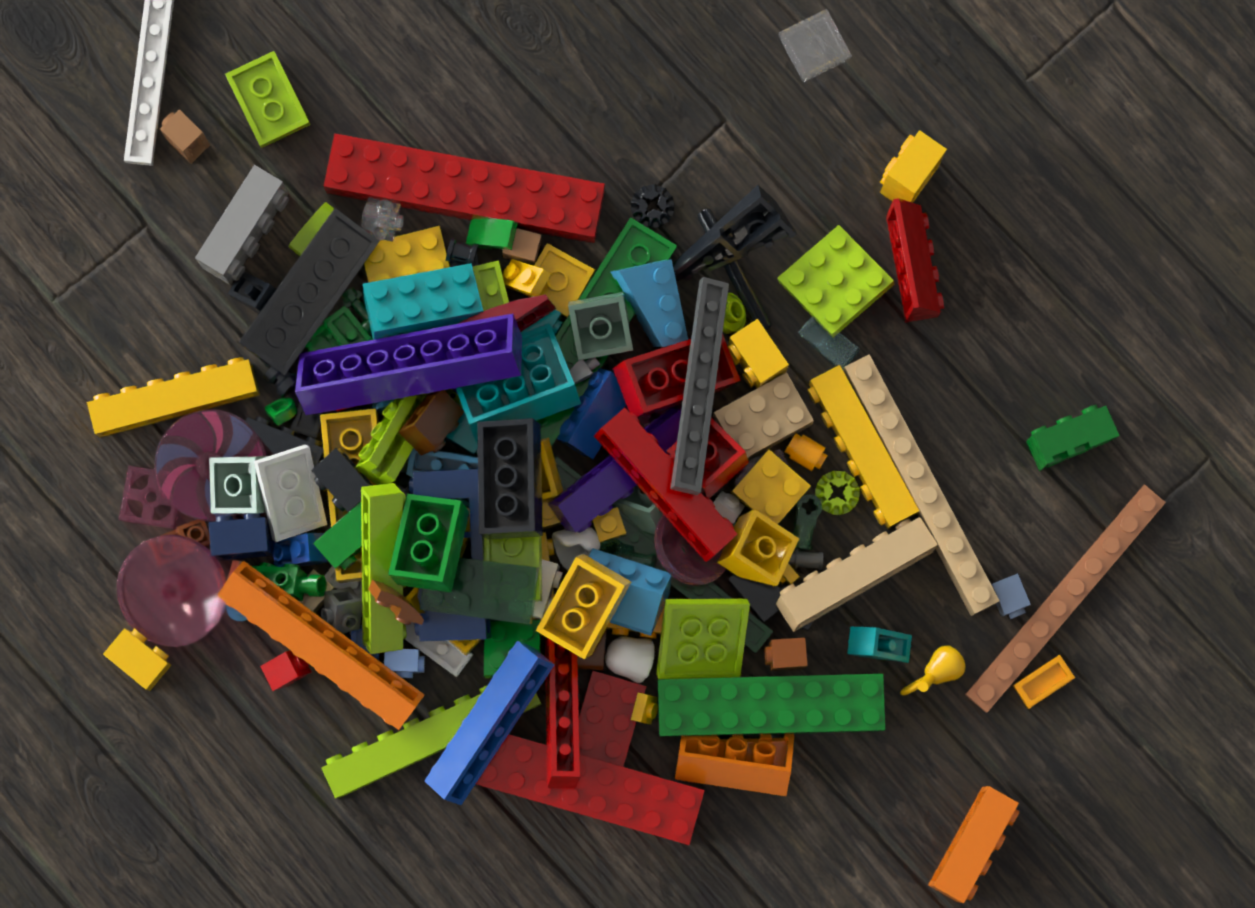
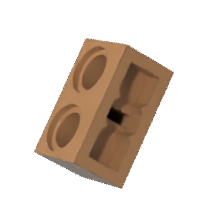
[160,109,210,164]

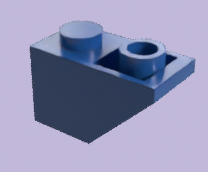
[273,533,329,567]

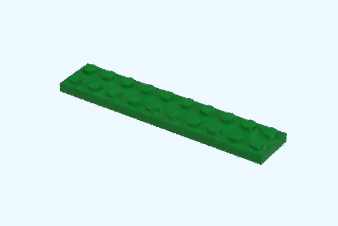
[537,217,677,448]

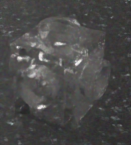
[361,198,404,242]

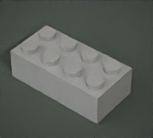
[195,165,289,285]

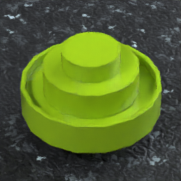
[723,293,746,334]

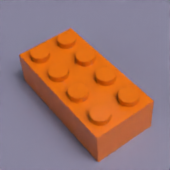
[928,786,1019,903]

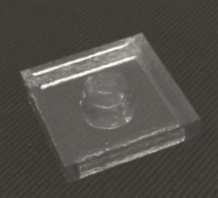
[778,9,852,82]

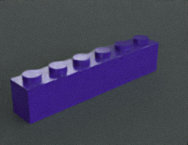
[548,405,682,533]

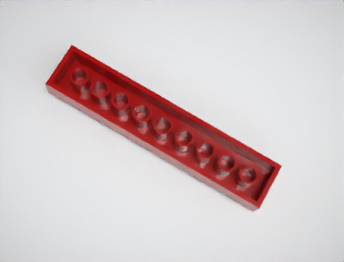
[324,133,605,243]

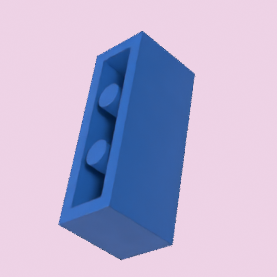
[557,368,626,459]

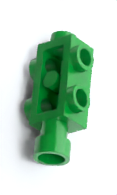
[252,563,327,601]

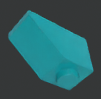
[847,626,912,663]

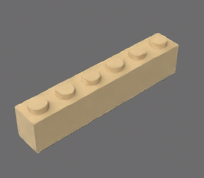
[776,517,938,632]

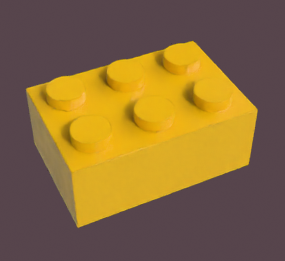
[880,130,947,203]
[536,554,632,659]

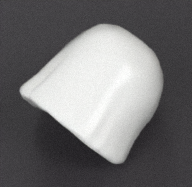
[552,527,601,571]
[605,636,655,683]

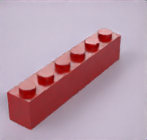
[594,408,738,562]
[545,637,580,788]

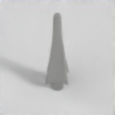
[569,357,600,385]

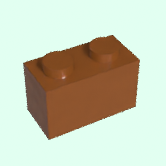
[764,638,808,671]

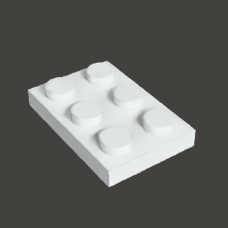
[254,444,327,542]

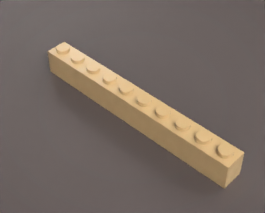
[843,354,1000,616]

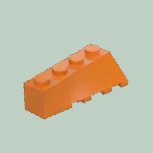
[675,734,794,796]

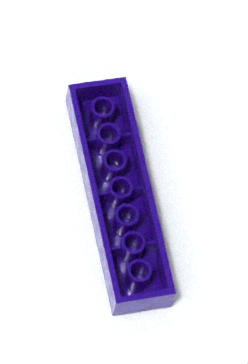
[295,313,522,415]

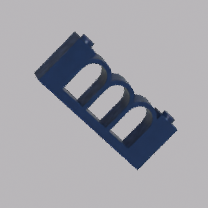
[409,469,491,642]

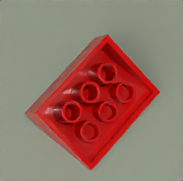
[886,198,944,323]

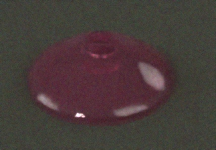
[654,515,726,586]

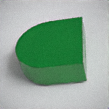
[264,398,298,426]

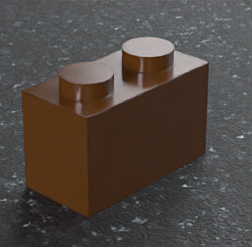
[399,390,464,456]

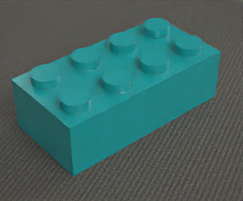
[363,263,483,340]

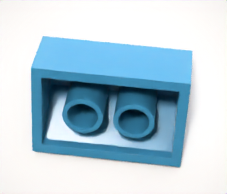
[589,548,672,636]

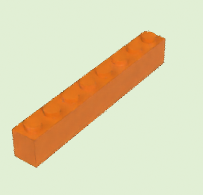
[217,561,424,730]

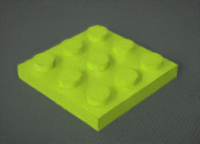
[777,225,895,338]
[656,599,750,679]

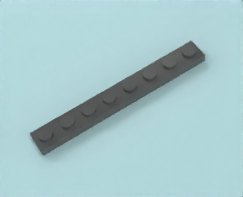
[671,277,729,495]

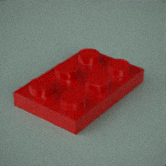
[579,671,646,767]

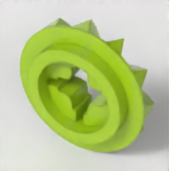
[815,471,860,515]

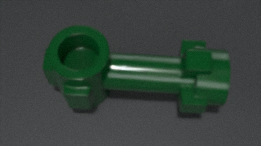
[341,287,372,336]

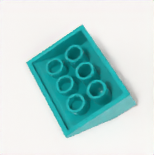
[456,323,581,443]

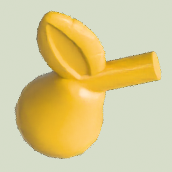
[900,646,965,695]

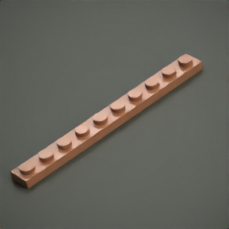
[965,484,1166,713]

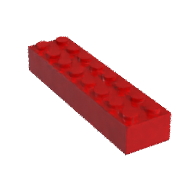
[476,734,705,845]

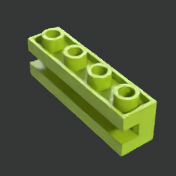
[355,392,432,485]

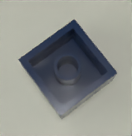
[209,513,273,561]

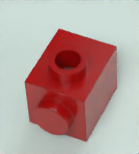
[260,650,312,691]

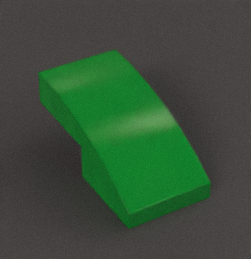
[466,218,518,250]

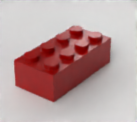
[613,333,741,418]

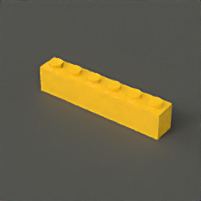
[87,357,260,438]
[807,365,919,529]

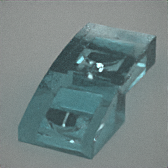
[798,317,860,370]

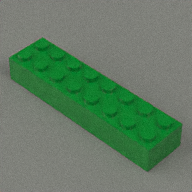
[658,674,885,737]

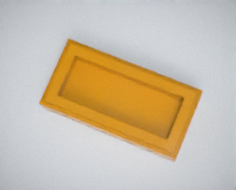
[1012,655,1075,709]

